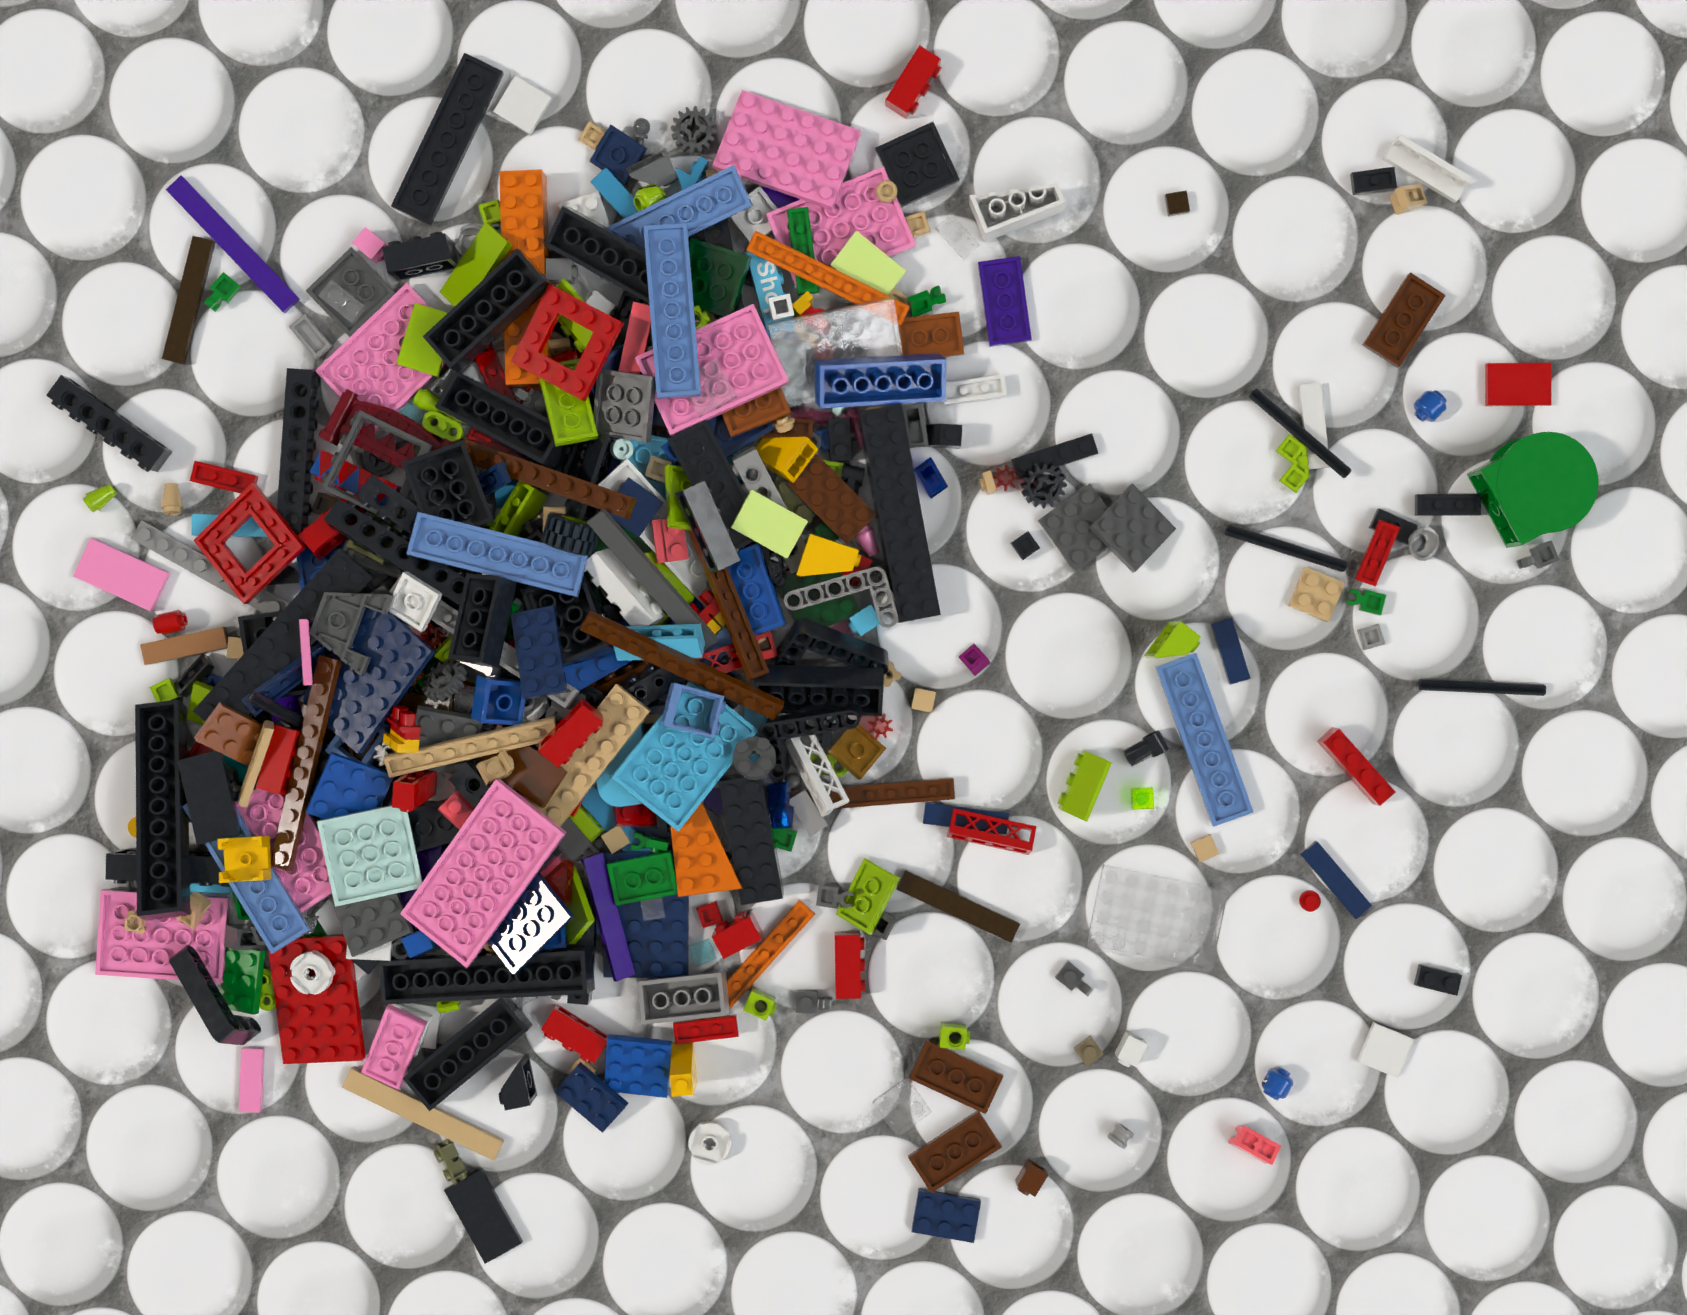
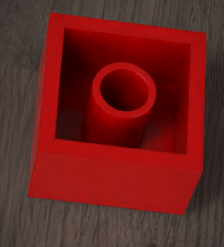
[711,910,763,959]

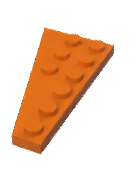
[670,802,743,897]

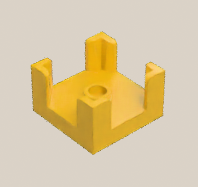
[218,836,271,883]

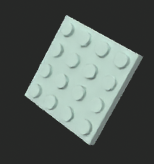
[317,805,422,907]

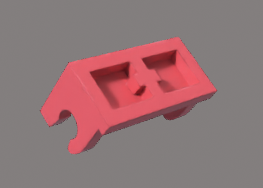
[1228,1125,1281,1165]

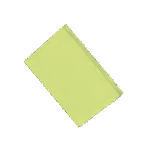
[830,231,906,295]
[731,489,808,558]

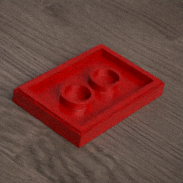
[1485,363,1551,406]

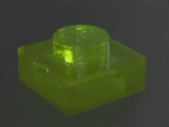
[1131,787,1154,810]

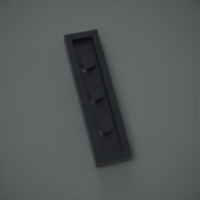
[1011,433,1098,480]

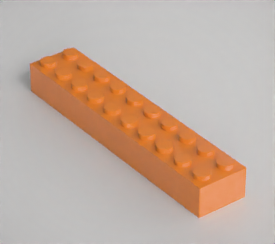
[499,169,552,389]

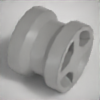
[1107,1122,1134,1149]

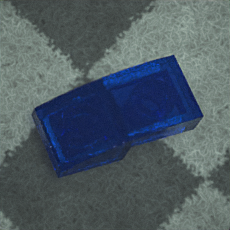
[768,782,794,829]

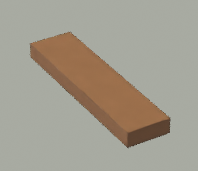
[140,627,228,665]

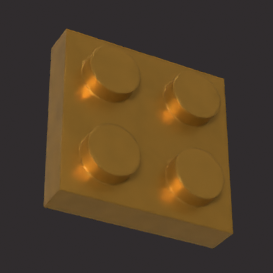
[828,724,886,780]

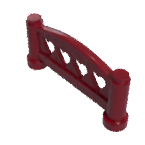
[318,389,454,470]

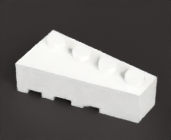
[969,183,1065,242]
[585,549,666,626]

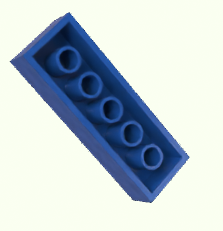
[815,353,946,408]

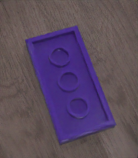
[978,256,1032,347]

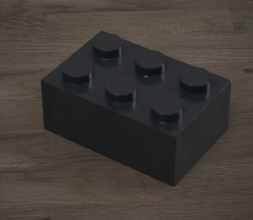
[382,232,459,281]

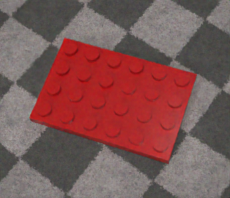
[268,934,366,1064]

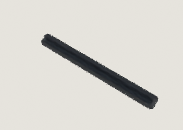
[1249,389,1352,478]
[1225,524,1348,572]
[1418,679,1546,696]
[248,691,349,752]

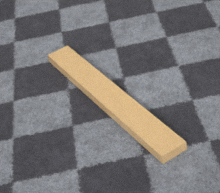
[383,716,557,778]
[342,1067,504,1161]

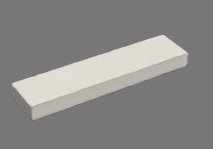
[1298,383,1329,470]

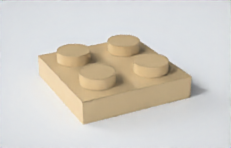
[1288,567,1345,622]

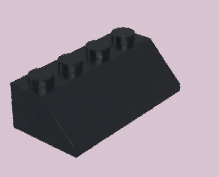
[448,573,517,668]

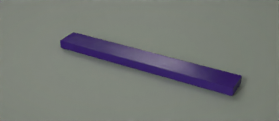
[166,175,300,313]

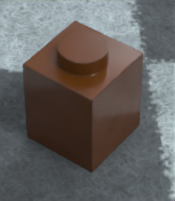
[1015,1159,1048,1197]

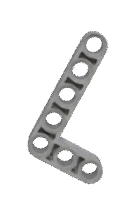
[784,567,898,628]

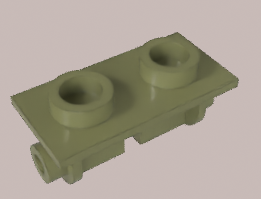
[433,1139,467,1185]

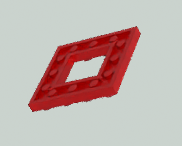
[511,284,624,402]
[193,483,306,604]

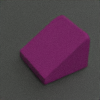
[959,644,990,676]

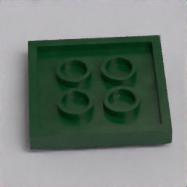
[689,238,752,317]
[776,572,860,627]

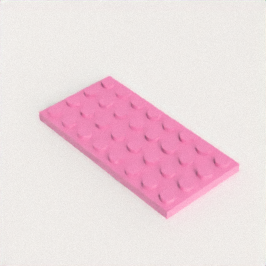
[400,778,567,968]

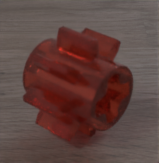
[993,465,1020,491]
[419,623,446,650]
[868,713,893,739]

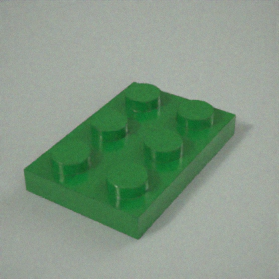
[607,851,678,906]
[221,947,266,1015]

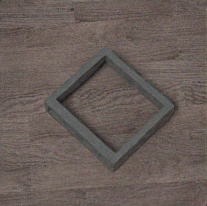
[321,410,433,523]

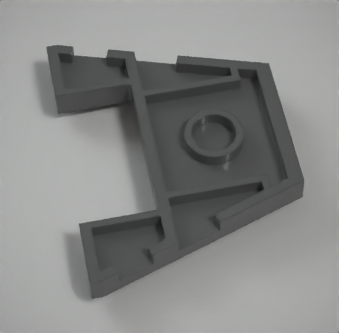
[309,592,394,676]

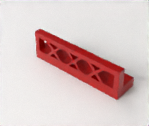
[694,631,778,673]
[946,808,1036,855]

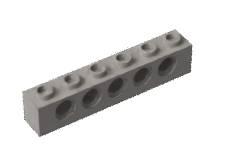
[730,446,806,573]

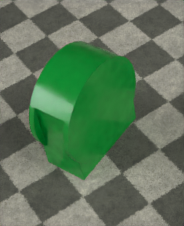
[1467,432,1599,548]

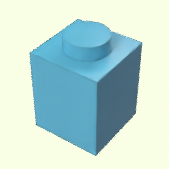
[848,605,879,636]

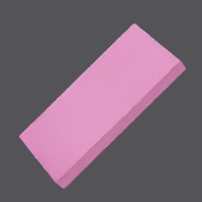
[73,538,170,611]
[361,1004,427,1090]

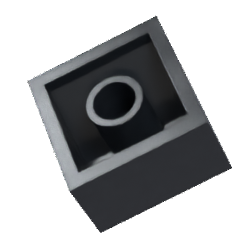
[499,1054,537,1111]

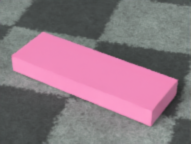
[299,619,313,685]
[239,1047,265,1113]

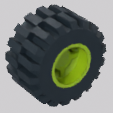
[541,513,599,556]

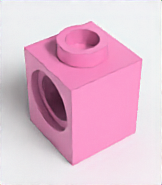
[352,227,388,264]

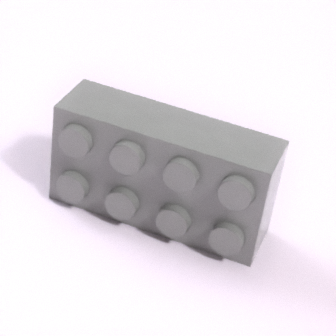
[637,971,730,1025]

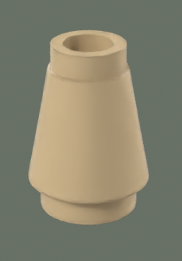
[161,483,183,515]

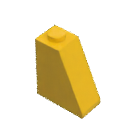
[756,437,818,483]
[796,533,862,576]
[670,1042,698,1097]

